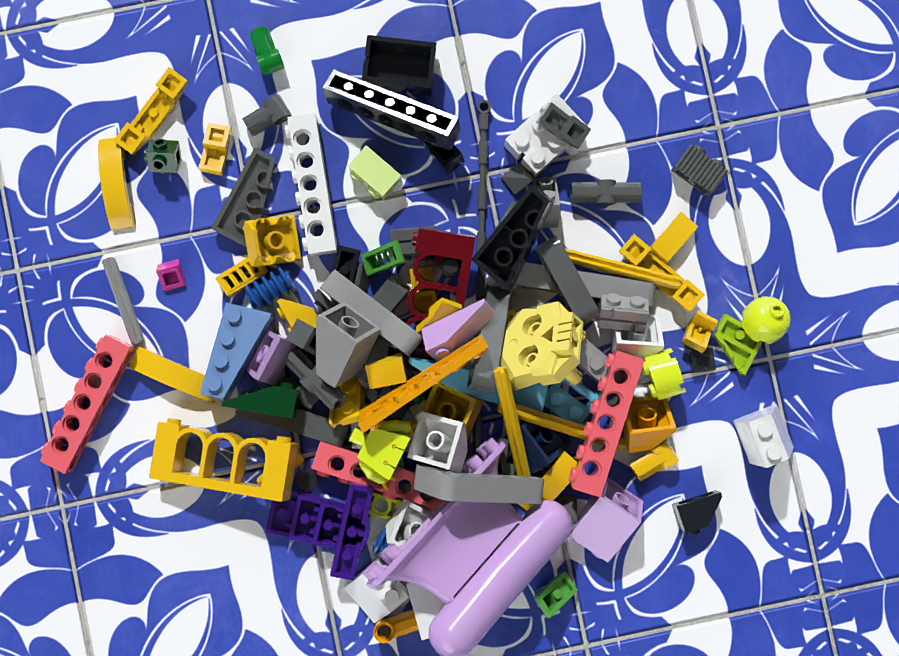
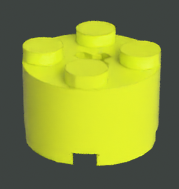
[642,348,686,401]

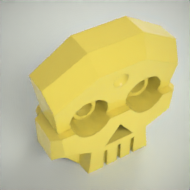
[499,302,586,391]

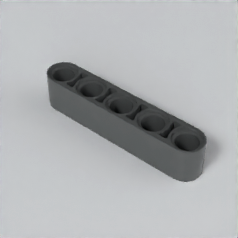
[467,284,510,394]
[235,390,350,447]

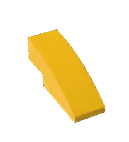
[519,451,577,511]

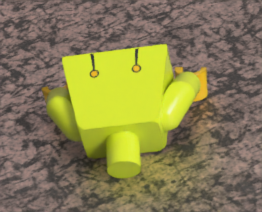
[349,420,418,490]

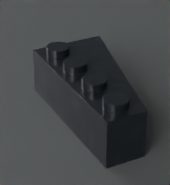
[472,185,555,291]

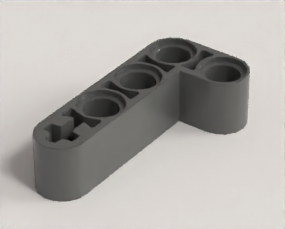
[535,236,600,326]

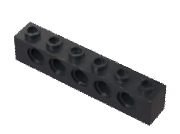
[322,69,460,151]

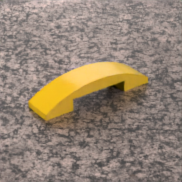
[113,67,189,155]
[98,137,135,230]
[618,234,705,312]
[129,346,216,403]

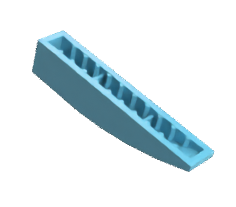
[407,356,548,411]

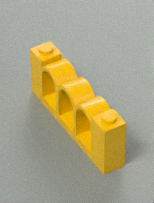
[149,418,299,502]

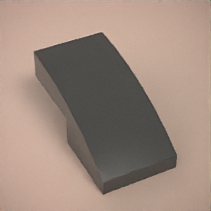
[536,102,591,149]

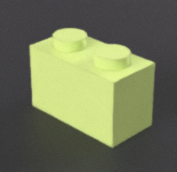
[348,146,402,200]

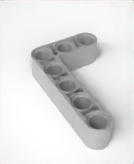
[413,464,544,504]

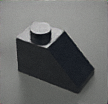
[672,490,723,535]

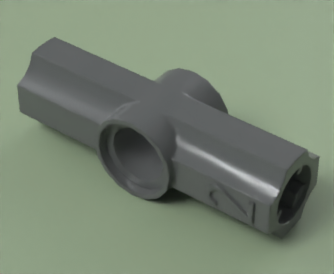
[570,179,642,206]
[284,348,347,411]

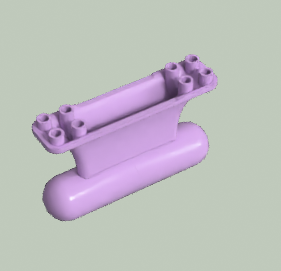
[362,438,572,656]

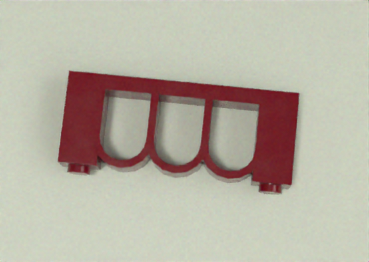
[394,227,475,372]

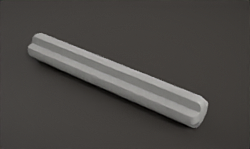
[102,257,144,345]

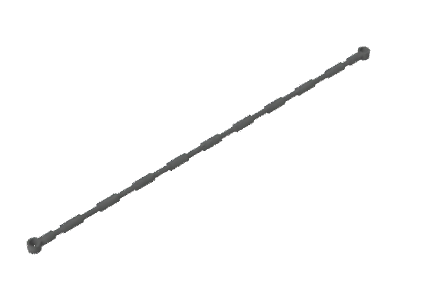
[473,100,491,458]

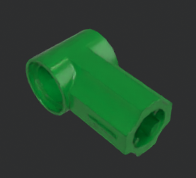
[249,26,285,76]

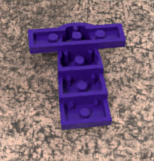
[265,482,374,580]

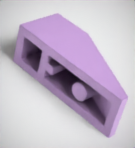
[421,299,495,362]

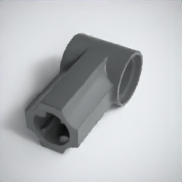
[242,94,292,137]

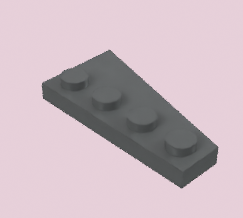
[211,148,276,248]

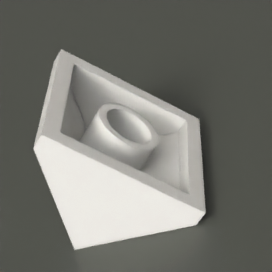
[386,499,432,547]

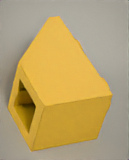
[276,299,318,332]

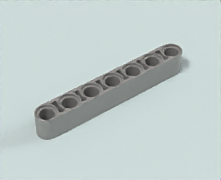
[495,262,656,308]

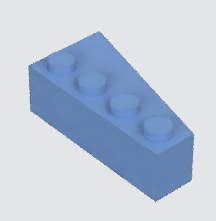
[200,302,275,401]

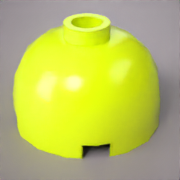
[741,296,791,344]

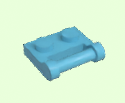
[544,378,599,424]

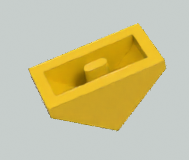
[365,352,407,389]

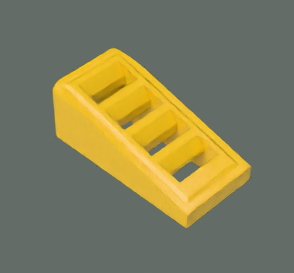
[215,257,269,298]

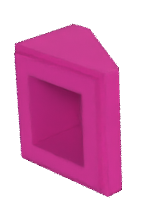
[156,259,186,291]

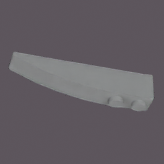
[509,287,625,395]

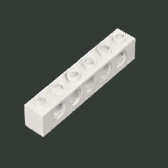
[285,113,338,257]

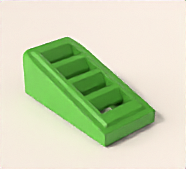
[361,240,405,277]

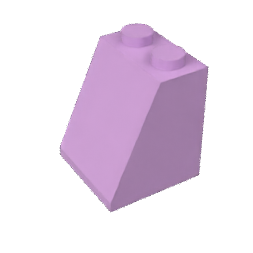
[569,477,644,563]

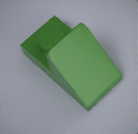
[534,571,578,618]

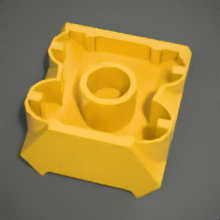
[243,215,301,267]

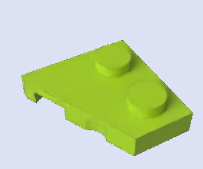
[712,314,763,375]

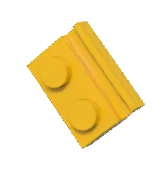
[329,377,365,428]

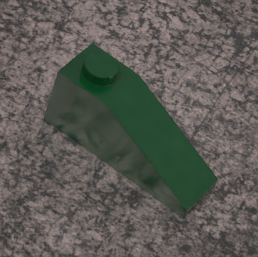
[221,382,301,419]

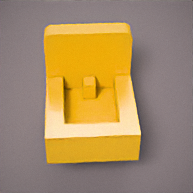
[681,311,718,353]

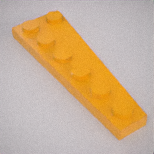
[358,334,488,433]

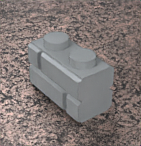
[597,293,649,333]

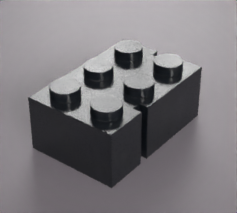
[362,35,437,96]

